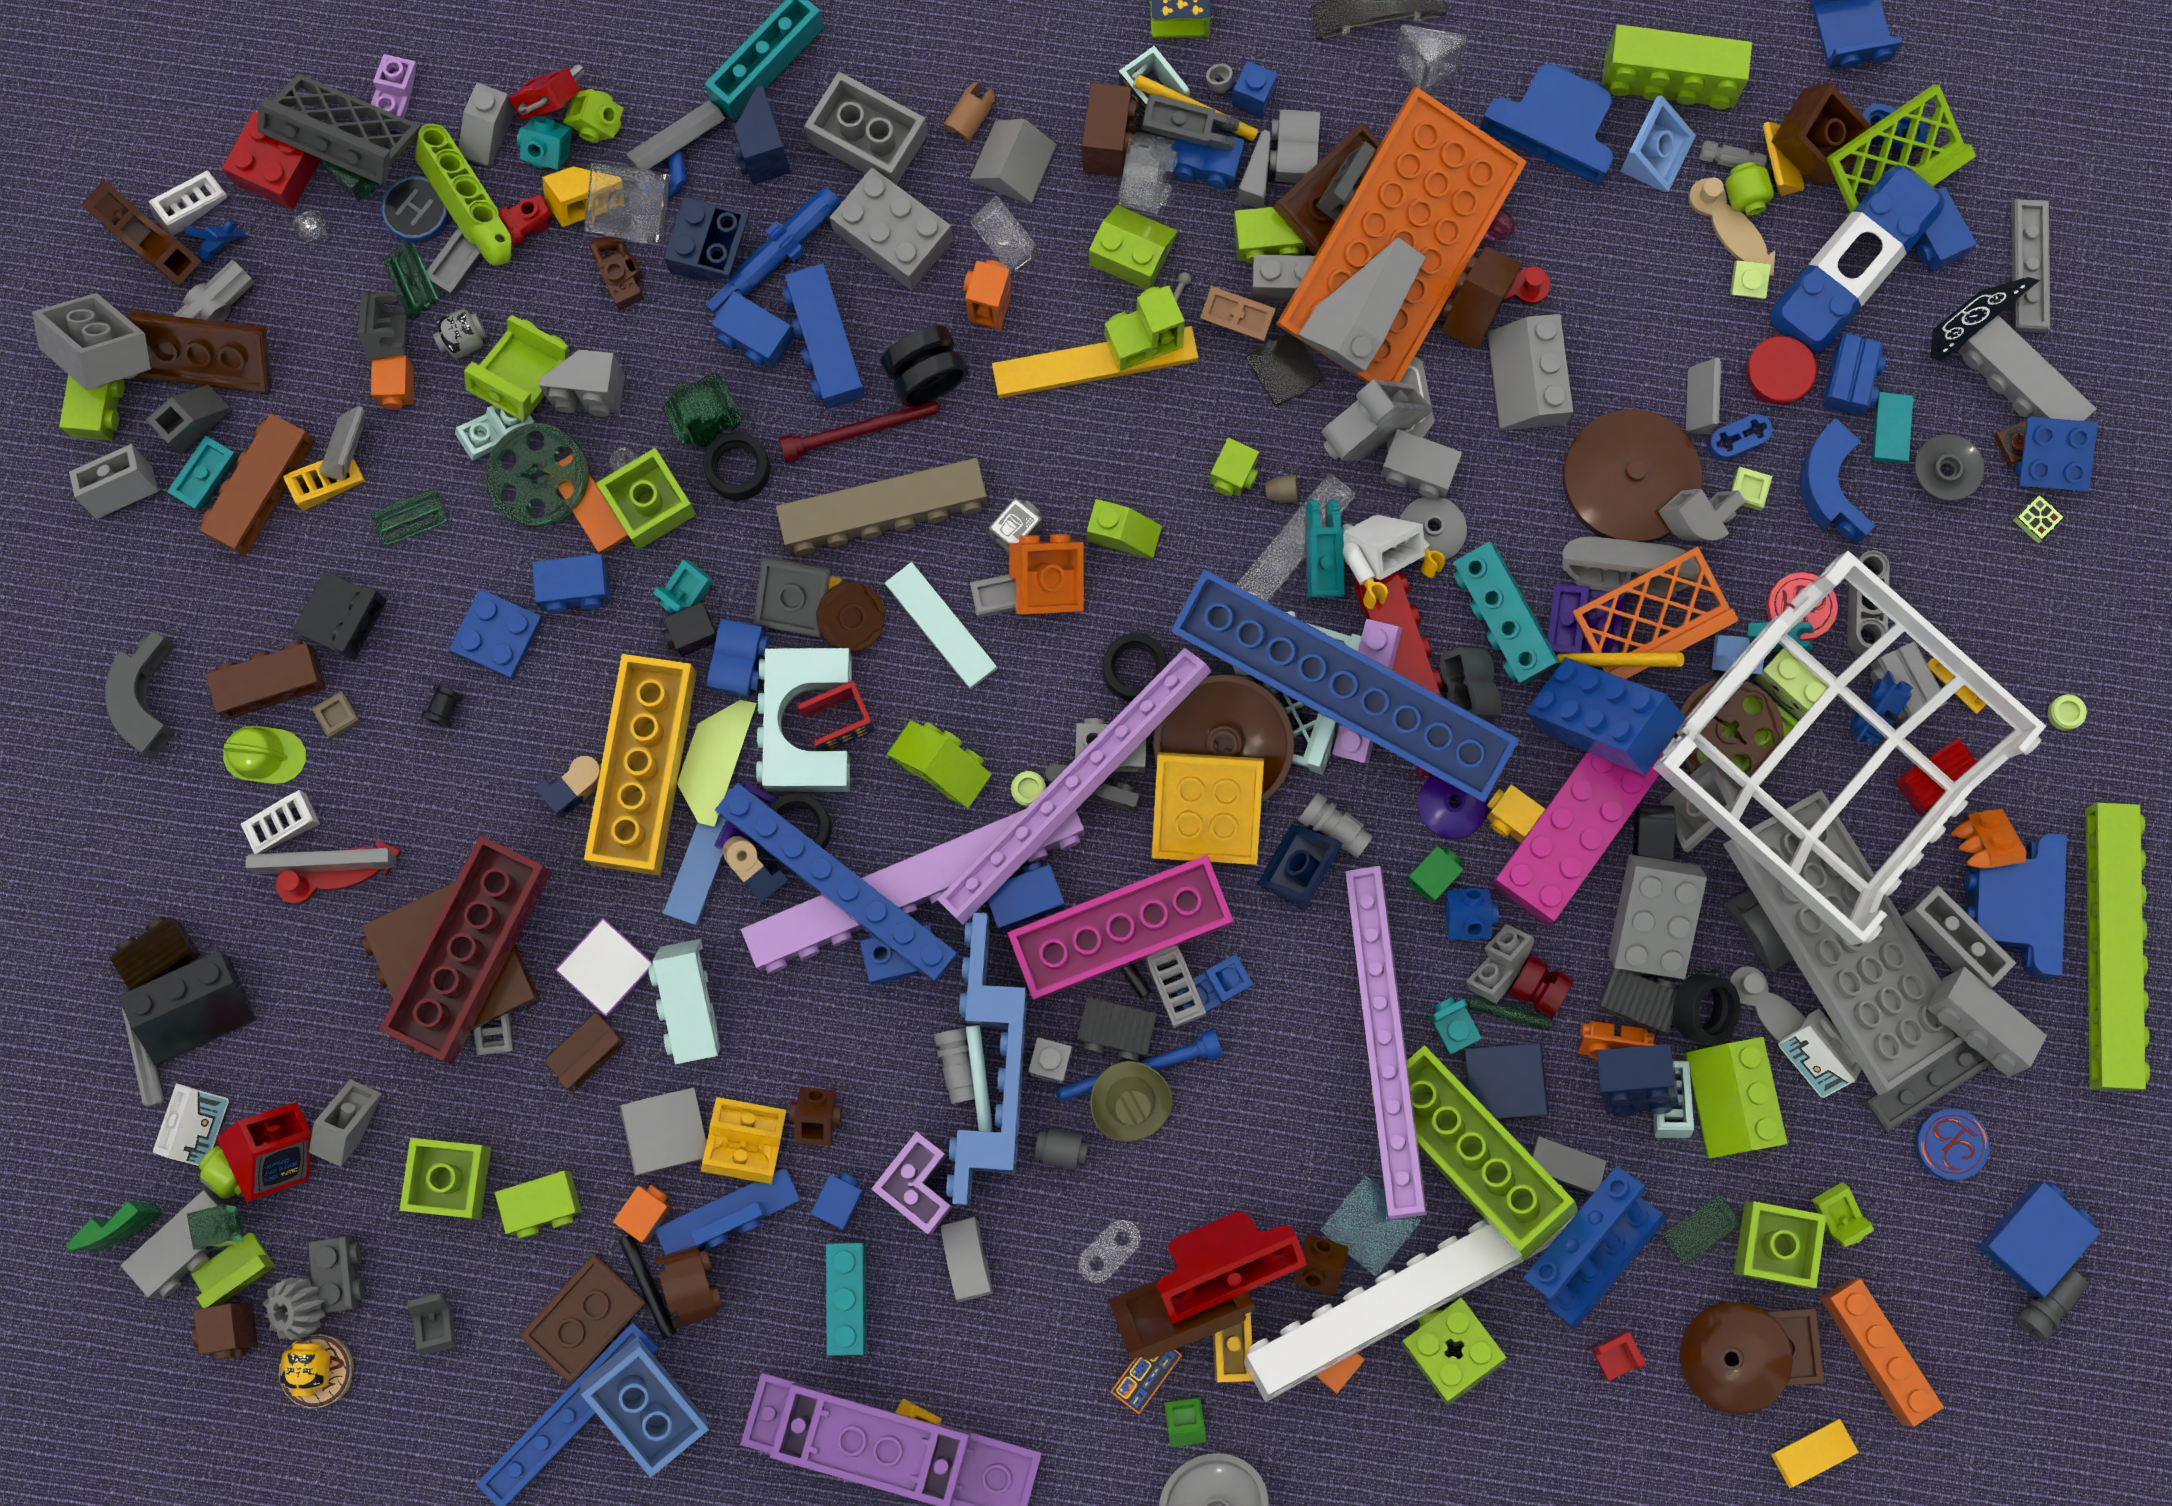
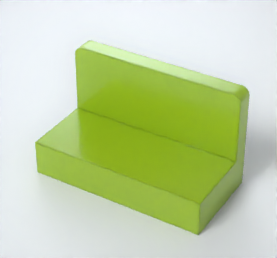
[191,1233,276,1308]

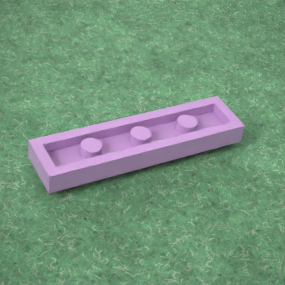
[1332,619,1403,763]

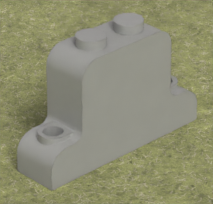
[1321,379,1433,461]

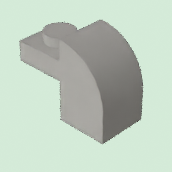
[1658,489,1745,542]

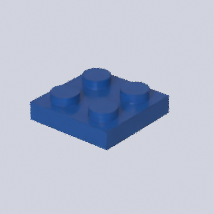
[449,589,543,680]

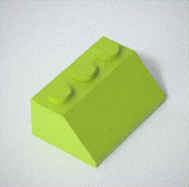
[1684,1037,1788,1159]

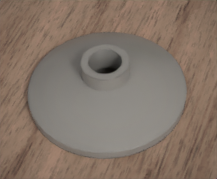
[1400,496,1467,562]

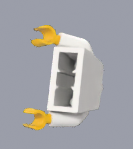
[1342,515,1445,609]

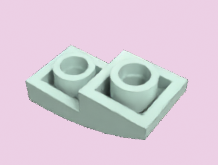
[455,405,534,461]

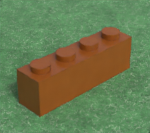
[199,413,315,557]

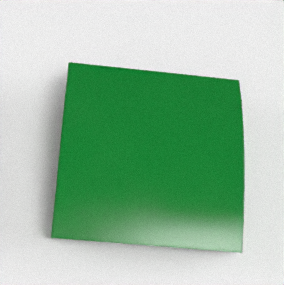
[65,1201,163,1252]

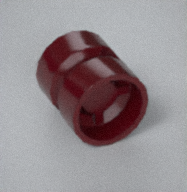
[1507,954,1574,1019]

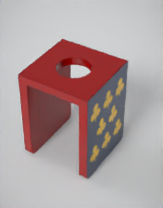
[797,681,875,751]

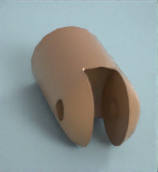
[943,82,995,143]

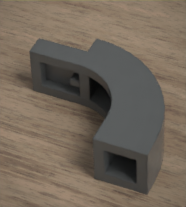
[105,630,175,759]

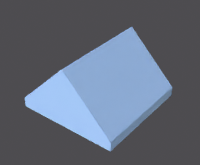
[1620,96,1696,192]

